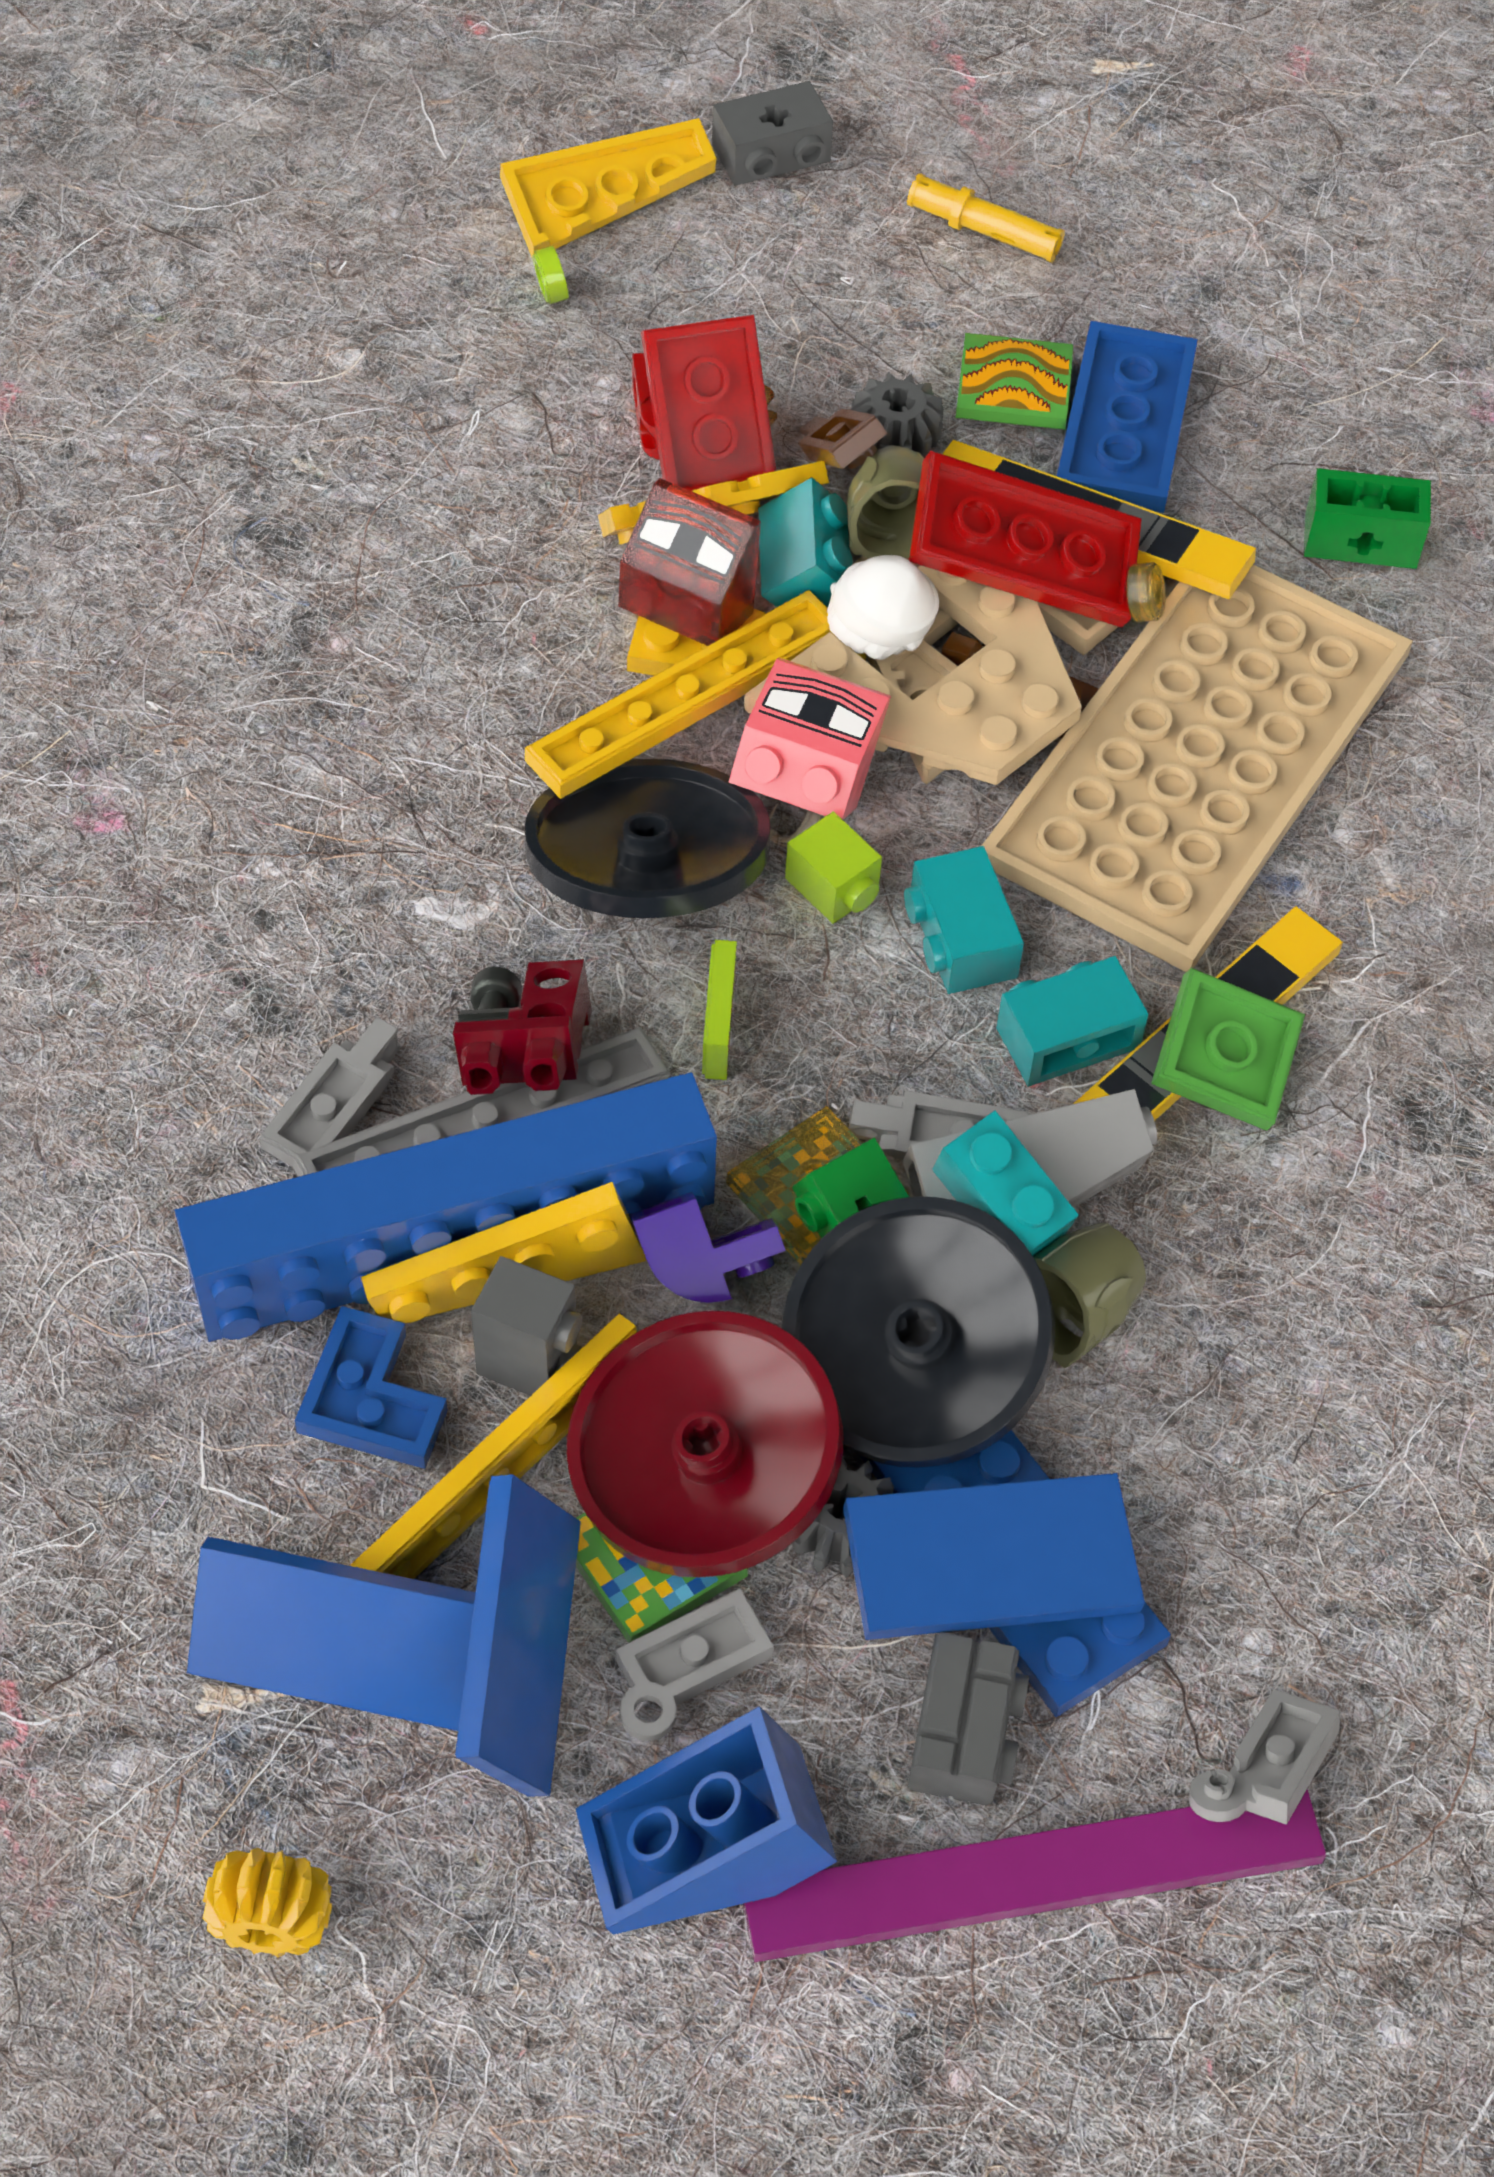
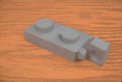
[259,1017,400,1168]
[848,1090,1031,1160]

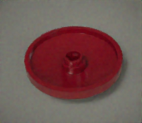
[567,1311,843,1578]

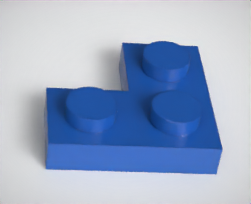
[294,1306,448,1469]

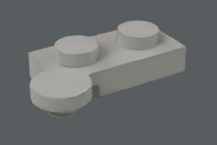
[1189,1689,1341,1825]

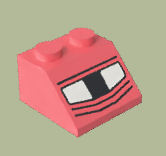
[729,657,891,820]

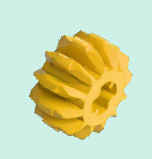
[203,1847,332,1958]

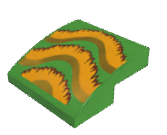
[955,333,1073,430]

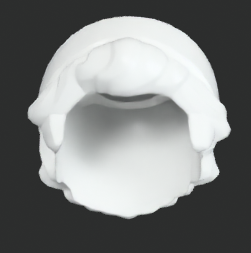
[827,555,939,660]

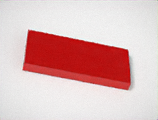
[909,451,1142,628]

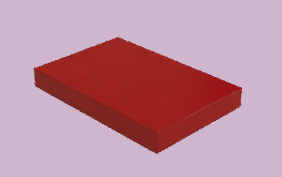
[641,315,777,495]

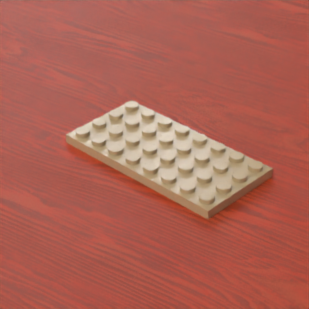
[982,564,1413,972]

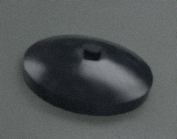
[525,758,770,918]
[782,1196,1055,1468]

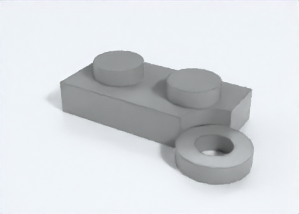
[615,1588,774,1741]

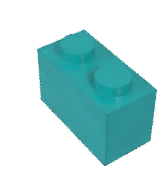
[758,477,853,608]
[904,846,1024,994]
[996,956,1149,1087]
[932,1110,1079,1257]

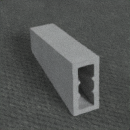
[903,1089,1157,1208]

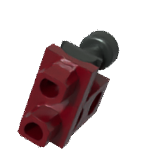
[453,959,592,1095]

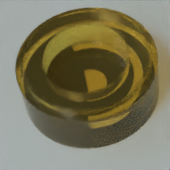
[1127,562,1166,622]

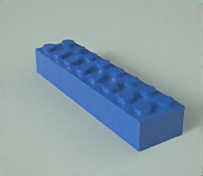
[174,1072,717,1342]

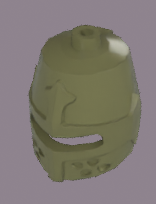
[847,445,924,558]
[1033,1222,1146,1368]

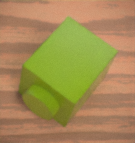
[785,811,882,924]

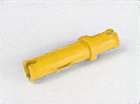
[907,173,1065,263]

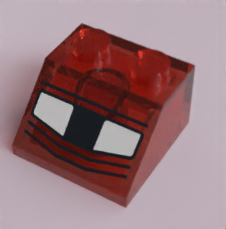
[618,478,761,646]

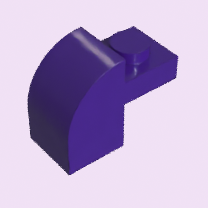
[630,1192,786,1303]

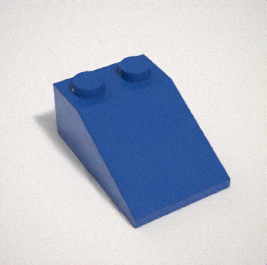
[576,1706,838,1935]

